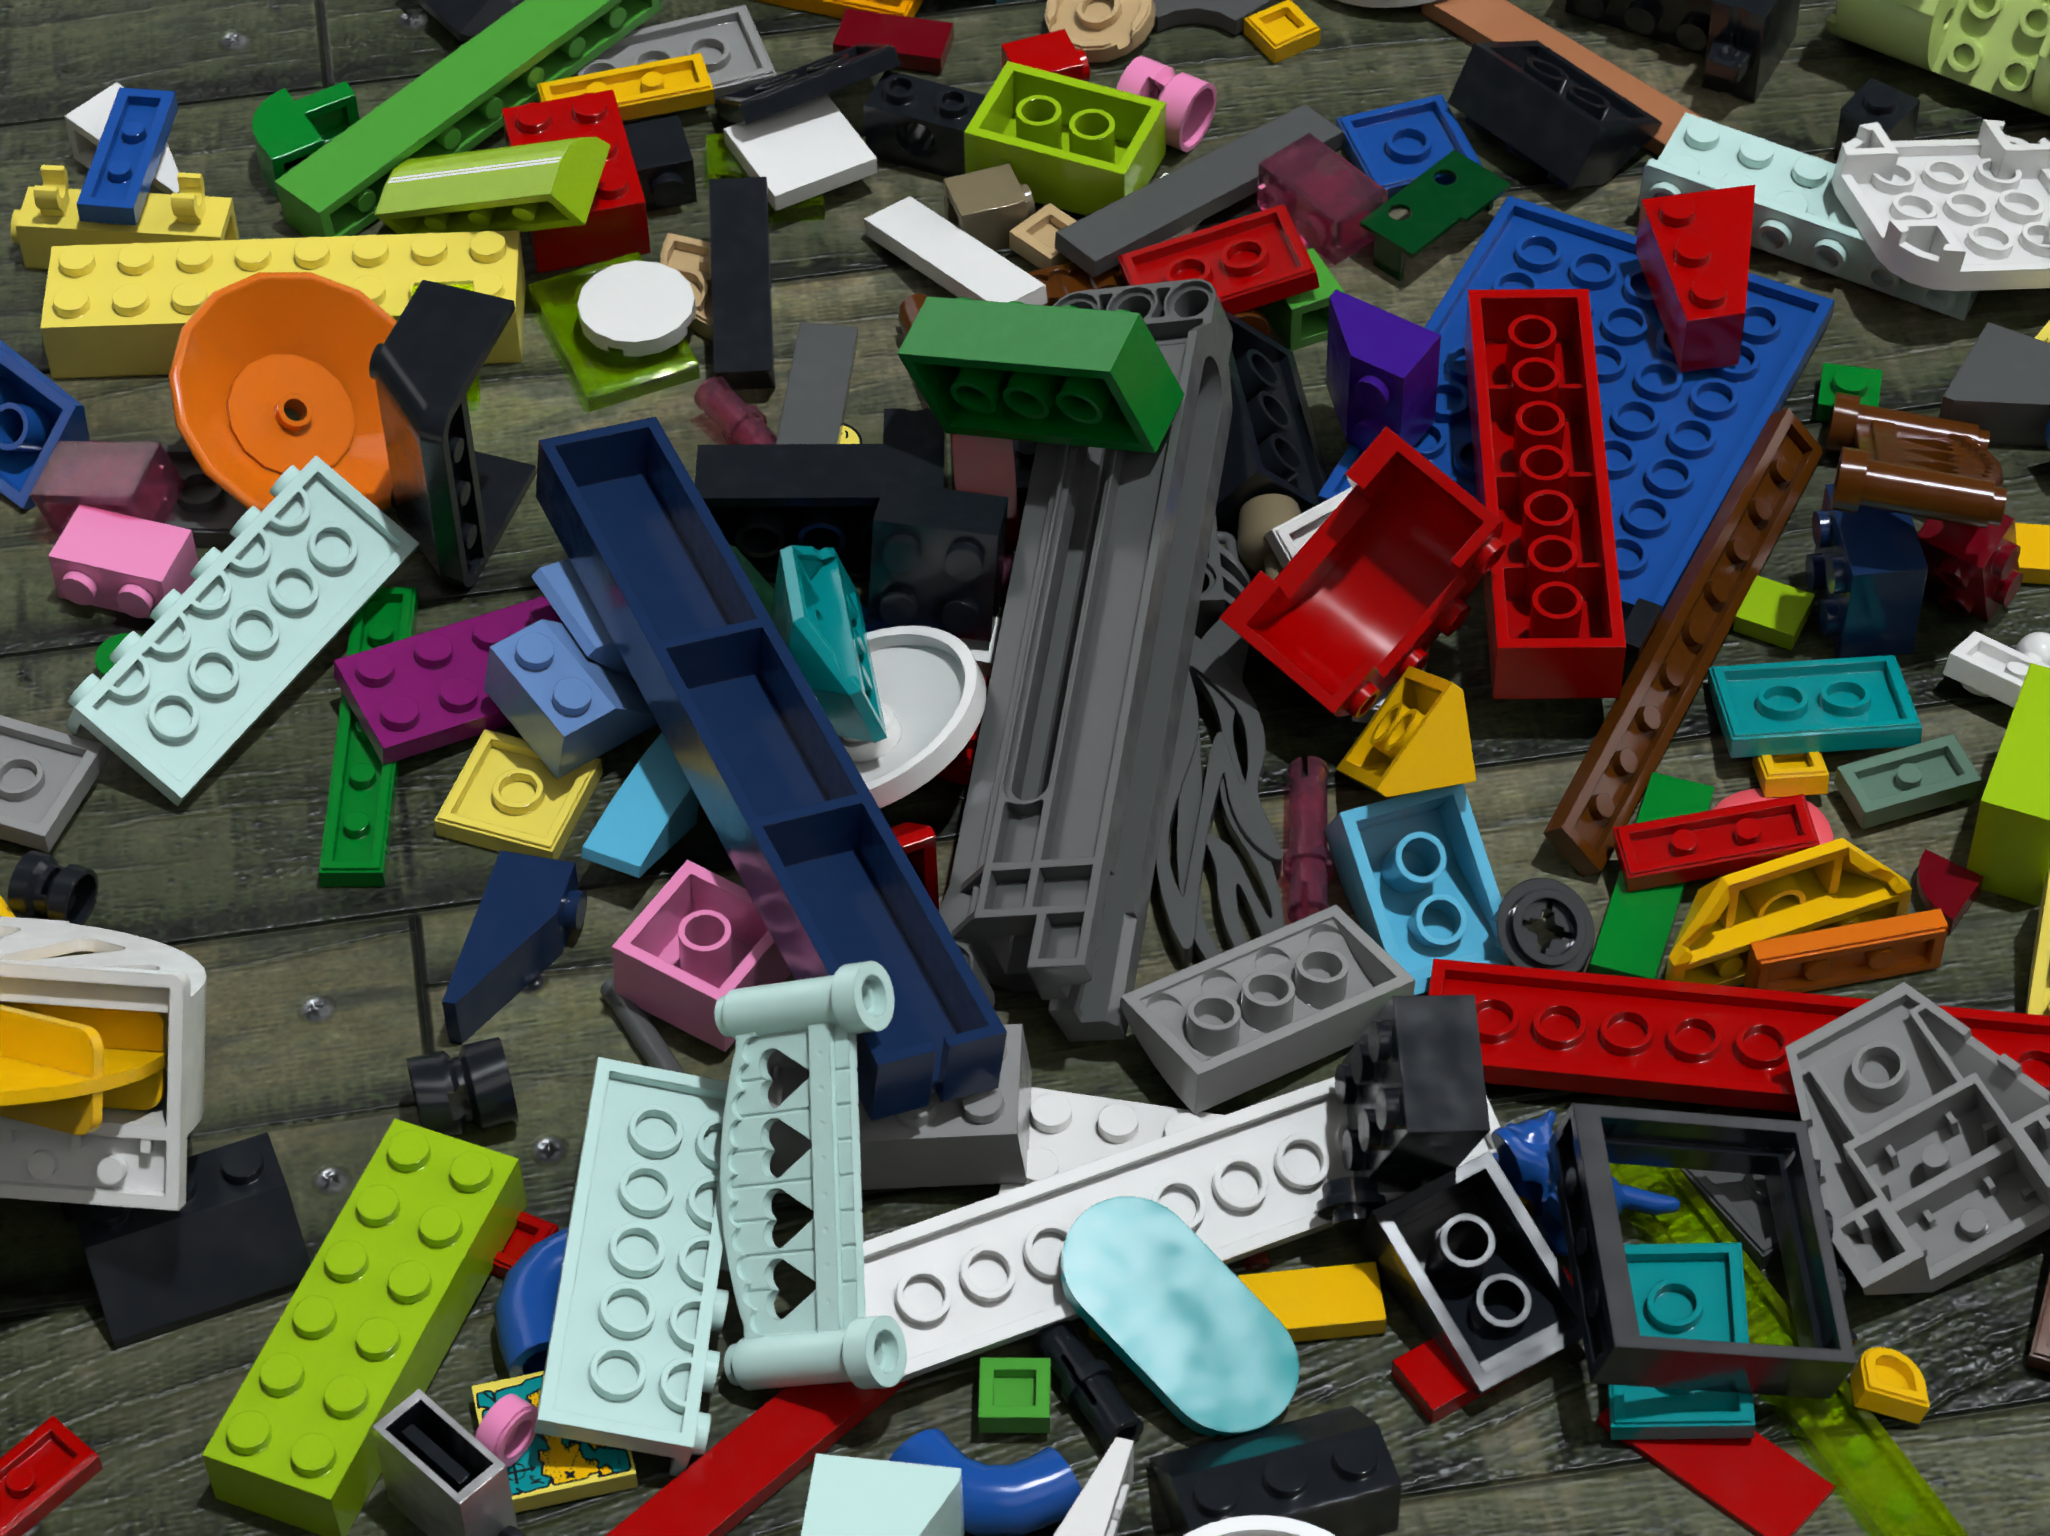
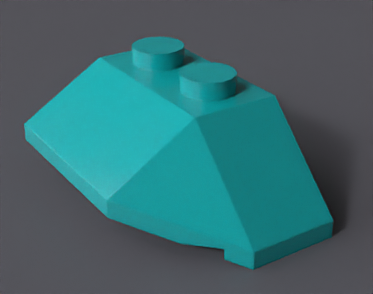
[771,545,887,743]

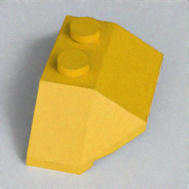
[1665,838,1912,986]

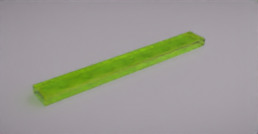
[1609,1163,1969,1536]

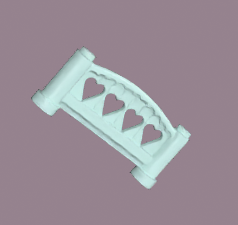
[714,961,907,1390]

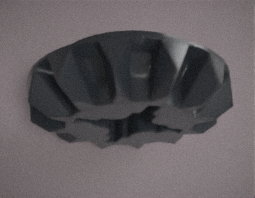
[1492,878,1595,972]

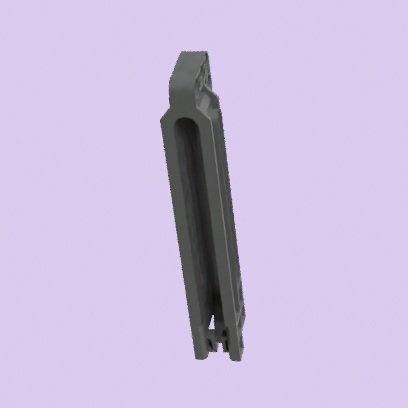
[938,279,1233,1042]

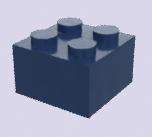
[1805,484,1928,658]

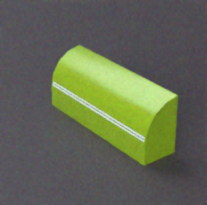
[375,137,611,234]

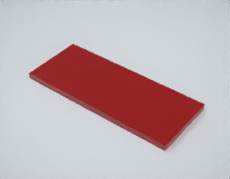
[1596,1406,1835,1536]

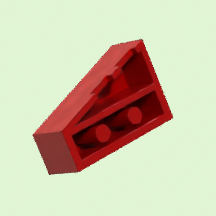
[1635,184,1755,372]

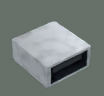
[372,1389,518,1536]

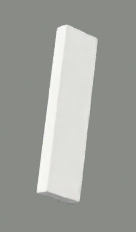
[864,196,1048,305]

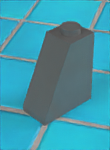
[1939,322,2050,447]

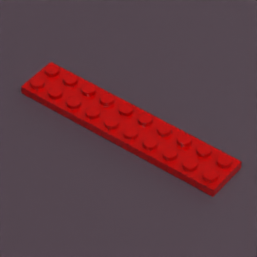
[1428,959,2050,1113]

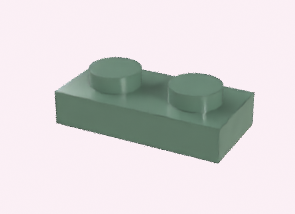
[1834,734,1982,829]

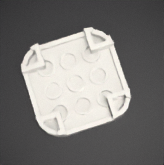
[1831,119,2050,291]

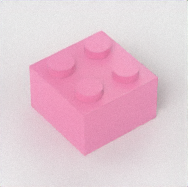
[612,860,791,1052]

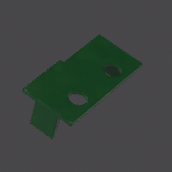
[1360,150,1511,281]

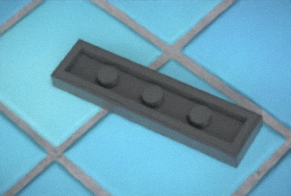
[776,322,858,444]

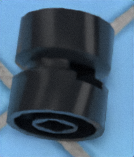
[406,1037,519,1137]

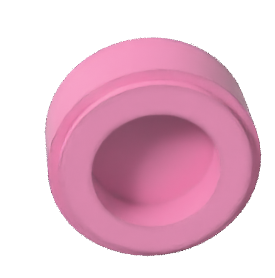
[475,1394,538,1467]

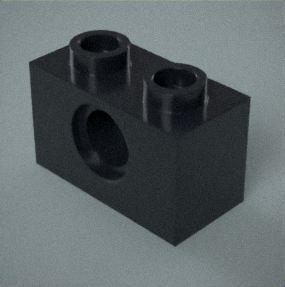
[863,70,986,178]

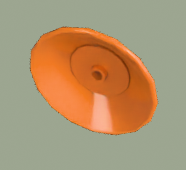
[168,272,397,512]

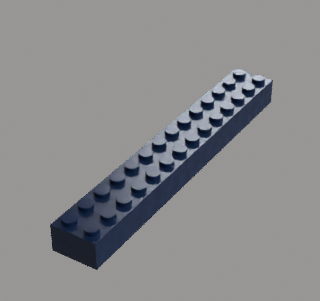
[536,417,1007,1121]

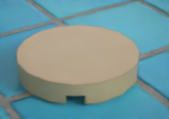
[1044,0,1156,63]

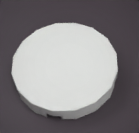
[577,260,696,357]

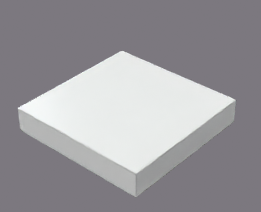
[724,94,878,211]

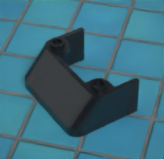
[369,279,537,588]

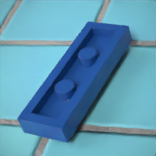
[76,87,178,226]

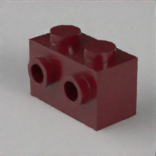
[1917,514,2023,622]

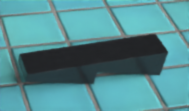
[709,177,776,391]

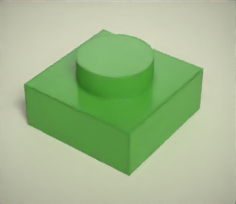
[978,1357,1051,1433]

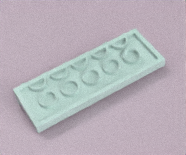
[1637,112,1979,321]
[65,455,420,807]
[534,1057,729,1476]

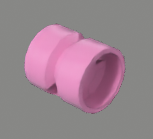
[1116,55,1217,152]

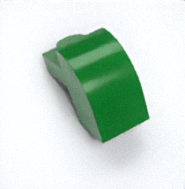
[252,81,360,202]

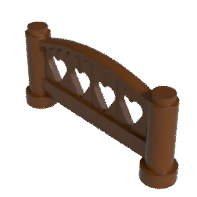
[1824,392,2007,529]

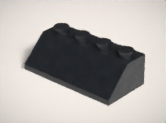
[1215,309,1328,532]

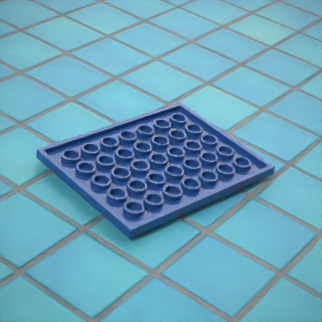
[1317,195,1835,620]

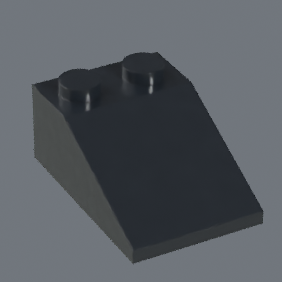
[1358,1151,1583,1396]

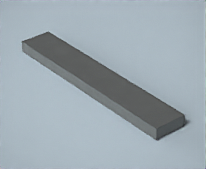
[1054,104,1344,277]

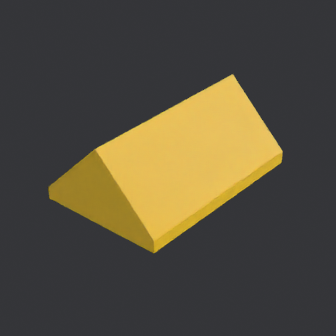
[1336,666,1477,797]

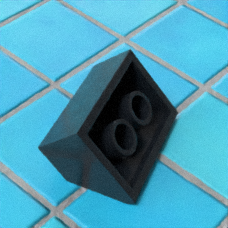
[1447,40,1663,190]
[69,1132,311,1350]
[1149,1405,1402,1536]

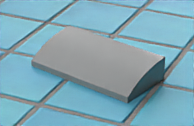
[1120,905,1415,1115]

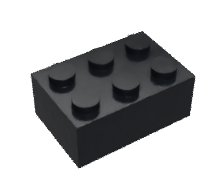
[1335,995,1490,1193]

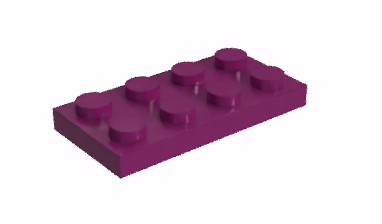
[334,596,563,765]

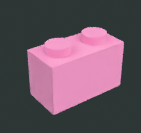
[48,504,199,619]

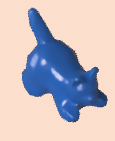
[1491,1110,1681,1256]

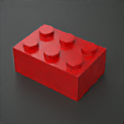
[501,89,651,273]

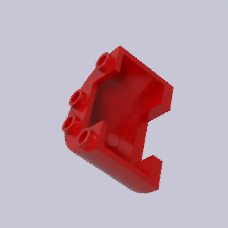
[1219,426,1506,719]

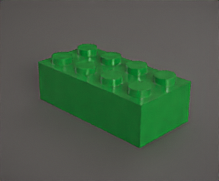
[897,296,1185,453]

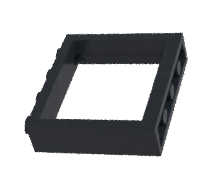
[1549,1103,1858,1399]

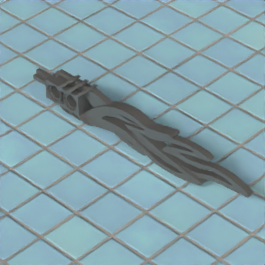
[1154,513,1285,968]

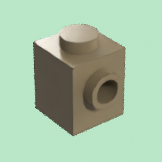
[944,163,1035,251]

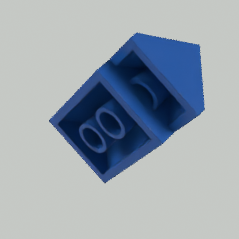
[0,340,94,510]

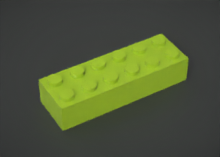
[202,1118,528,1536]

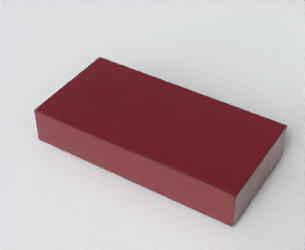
[833,8,954,74]

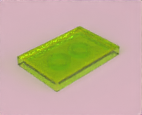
[529,252,700,412]

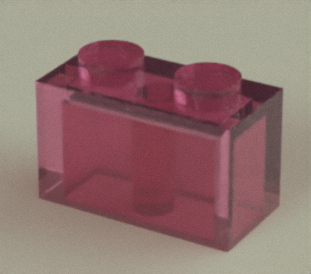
[1257,133,1388,265]
[30,440,186,535]

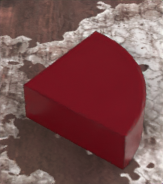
[1915,849,1984,934]

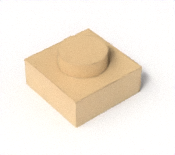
[1009,203,1076,269]

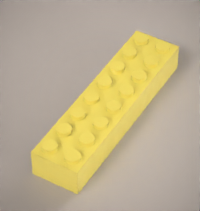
[40,230,526,379]

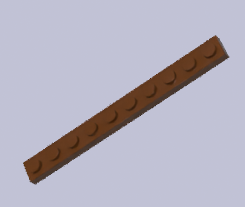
[1543,408,1824,878]

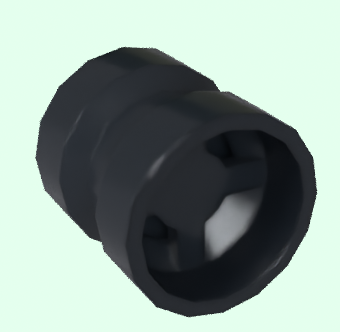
[7,851,99,925]

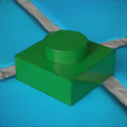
[1815,363,1883,422]

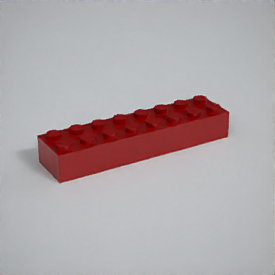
[1464,289,1626,699]

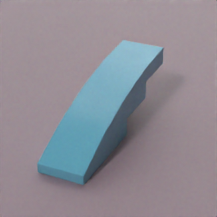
[581,733,699,878]

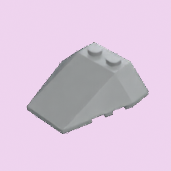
[1785,982,2050,1295]

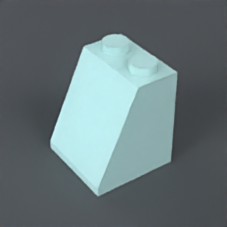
[801,1454,965,1536]

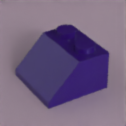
[1325,290,1441,451]

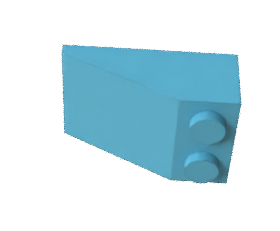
[1324,784,1510,996]

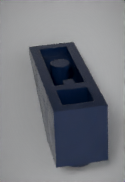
[442,850,587,1045]

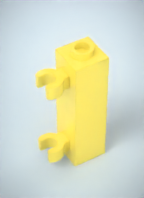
[11,165,240,269]

